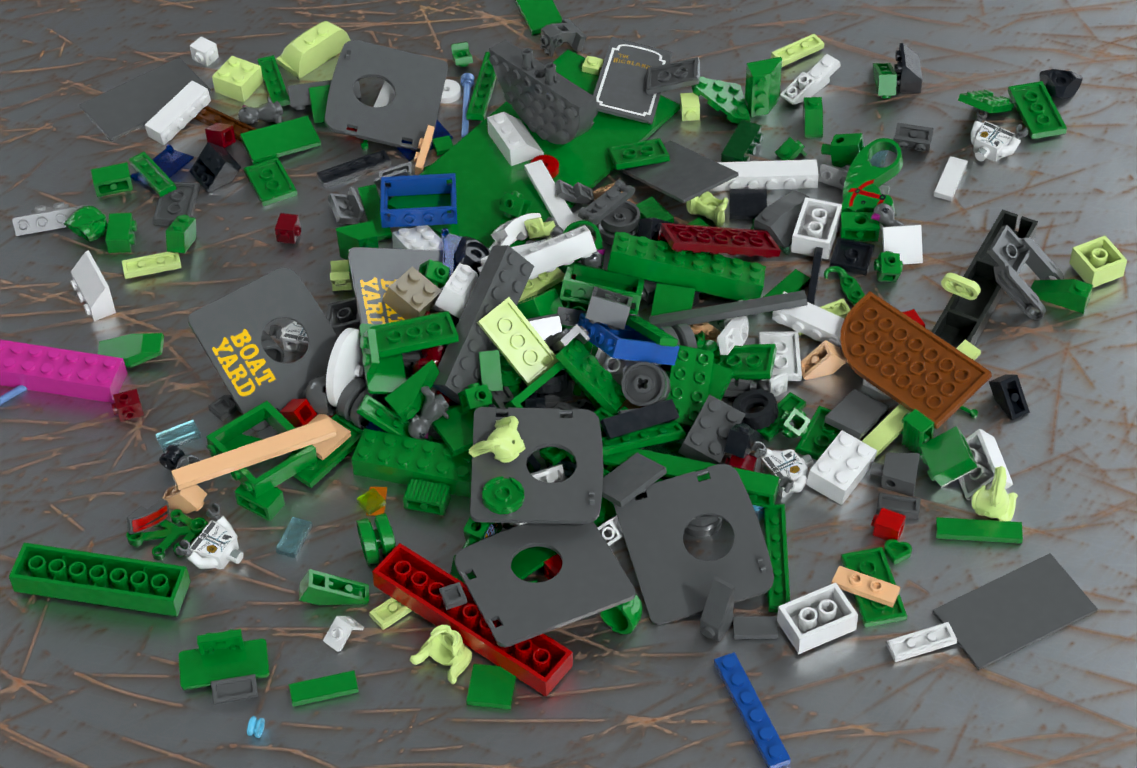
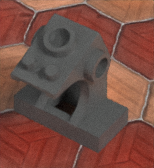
[540,18,587,57]

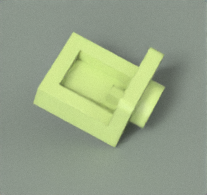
[524,217,555,239]

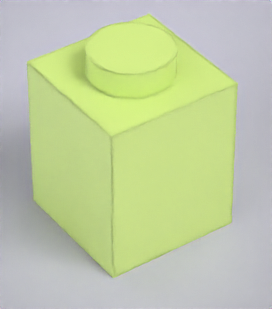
[680,93,700,121]

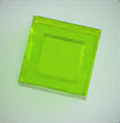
[357,488,386,515]

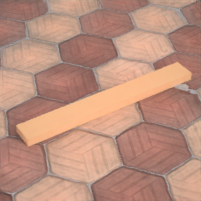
[171,417,337,490]

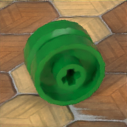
[356,513,396,566]

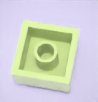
[212,56,264,103]
[1069,236,1127,288]

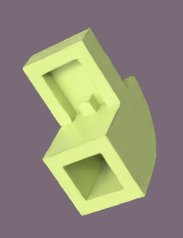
[330,260,352,291]

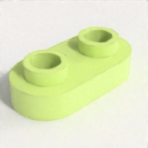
[941,273,981,300]

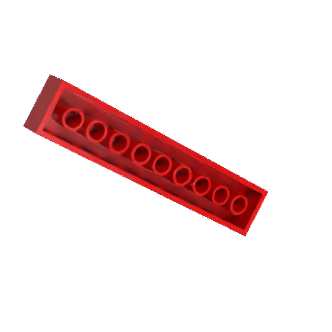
[372,543,573,697]

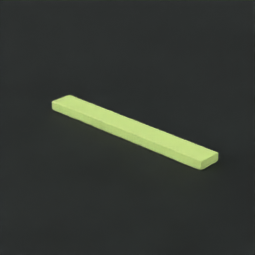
[862,339,981,458]

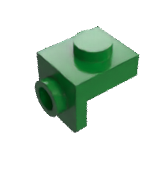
[451,41,473,67]
[774,137,807,160]

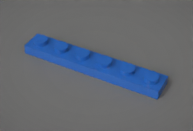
[714,652,791,768]

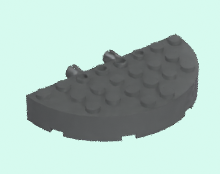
[489,40,597,144]

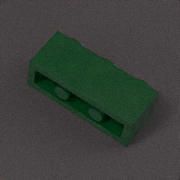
[721,120,763,162]

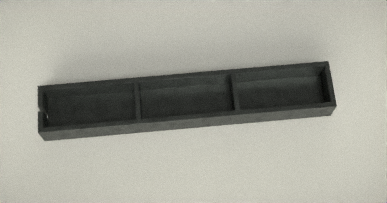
[931,209,1038,348]

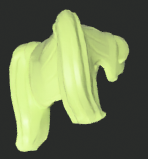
[686,191,729,227]
[468,416,526,463]
[972,466,1018,521]
[410,625,472,684]

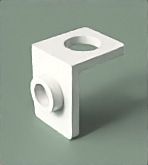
[759,372,788,397]
[323,616,364,652]

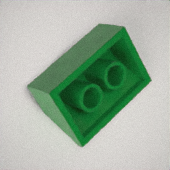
[745,57,782,117]

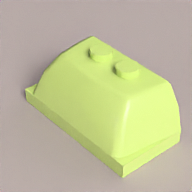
[276,21,351,79]

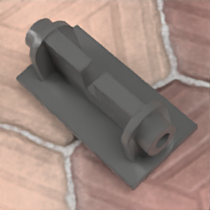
[723,378,757,398]

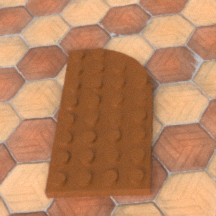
[840,291,992,430]

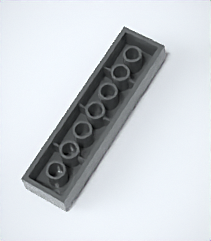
[433,245,534,404]

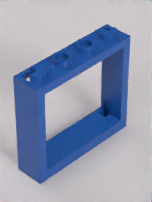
[380,173,457,228]
[577,313,680,365]

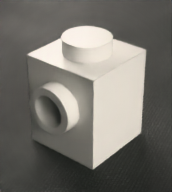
[190,37,219,67]

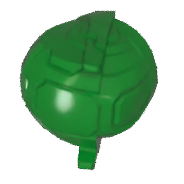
[64,206,108,243]
[600,594,643,634]

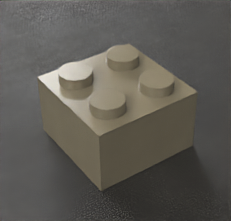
[382,266,442,320]

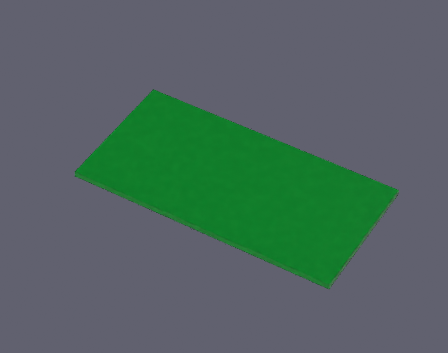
[388,50,680,249]

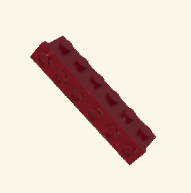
[657,223,781,258]

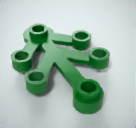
[126,509,209,560]

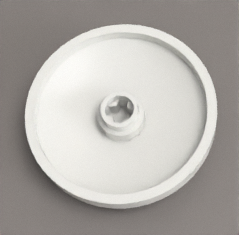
[326,328,364,407]

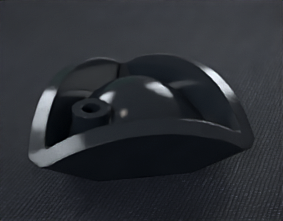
[1040,69,1083,99]
[455,236,490,275]

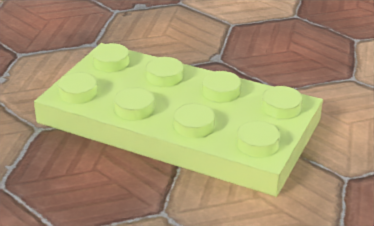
[477,297,559,386]

